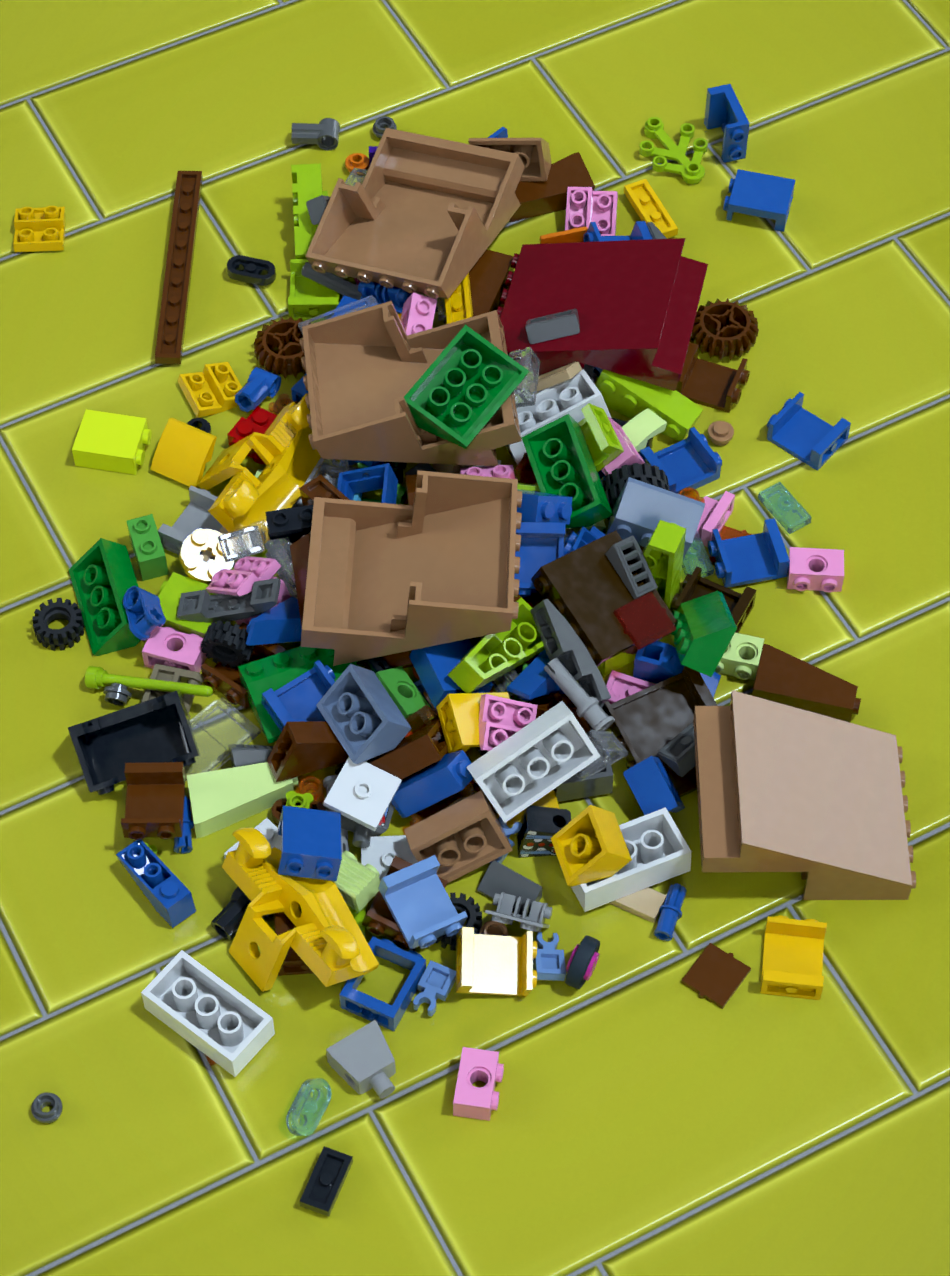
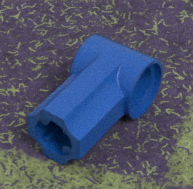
[235,367,281,412]

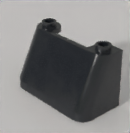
[68,690,200,795]

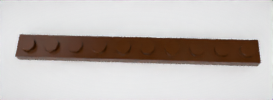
[155,171,203,364]

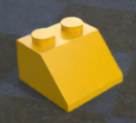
[551,805,632,887]

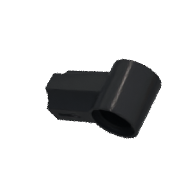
[211,887,251,940]

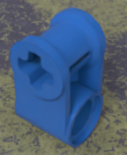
[123,586,166,641]

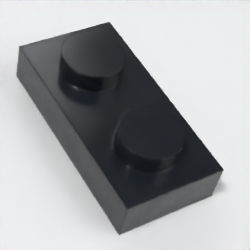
[299,1146,353,1217]

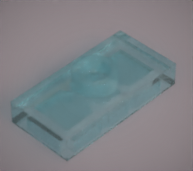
[758,482,812,534]
[682,530,714,577]

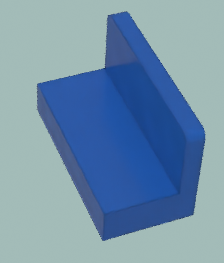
[623,756,685,815]

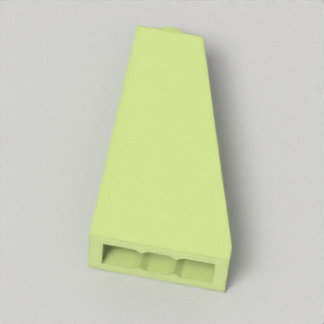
[187,762,299,838]

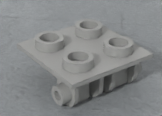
[485,892,553,932]

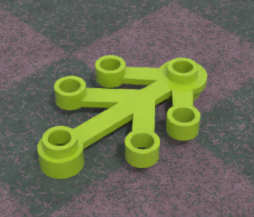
[639,117,708,185]

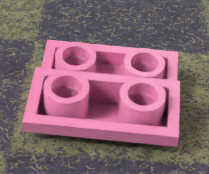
[565,187,618,236]
[206,556,281,596]
[479,694,538,752]

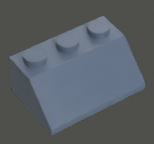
[606,477,705,559]
[316,664,412,764]

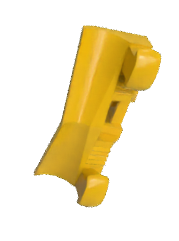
[197,393,322,551]
[222,827,379,992]

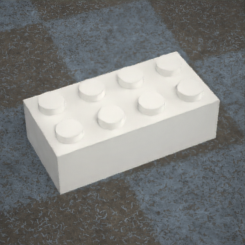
[505,369,611,466]
[466,701,601,823]
[560,807,692,912]
[141,950,275,1077]

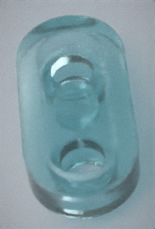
[286,1078,332,1136]

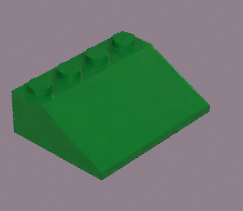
[404,324,530,449]
[238,646,358,744]

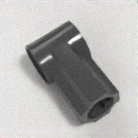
[291,118,340,151]

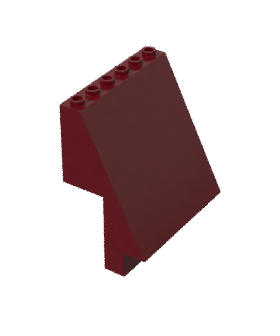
[497,238,708,391]

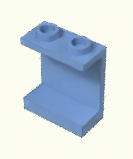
[378,855,468,950]

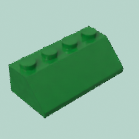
[521,414,613,528]
[69,538,141,656]
[669,591,737,677]

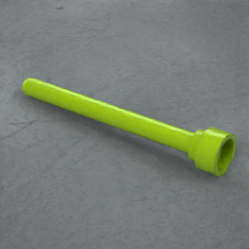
[85,666,213,697]

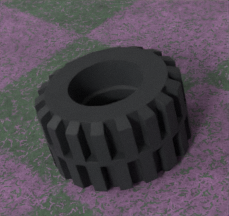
[602,463,670,520]

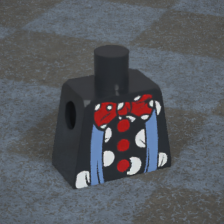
[516,805,571,858]

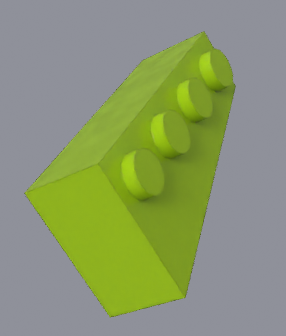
[291,163,328,259]
[595,369,704,442]
[642,520,686,611]
[448,597,545,693]

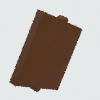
[681,943,751,1009]

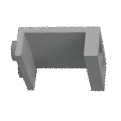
[158,486,222,555]

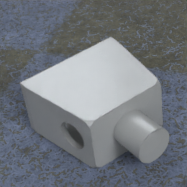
[326,1020,396,1098]

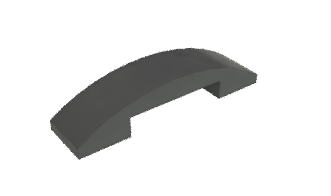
[177,578,281,622]

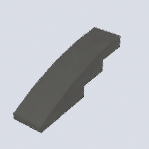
[530,599,611,706]

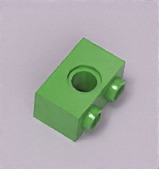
[126,514,169,581]
[376,666,432,728]

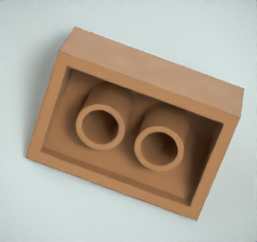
[468,138,552,181]
[404,790,513,883]

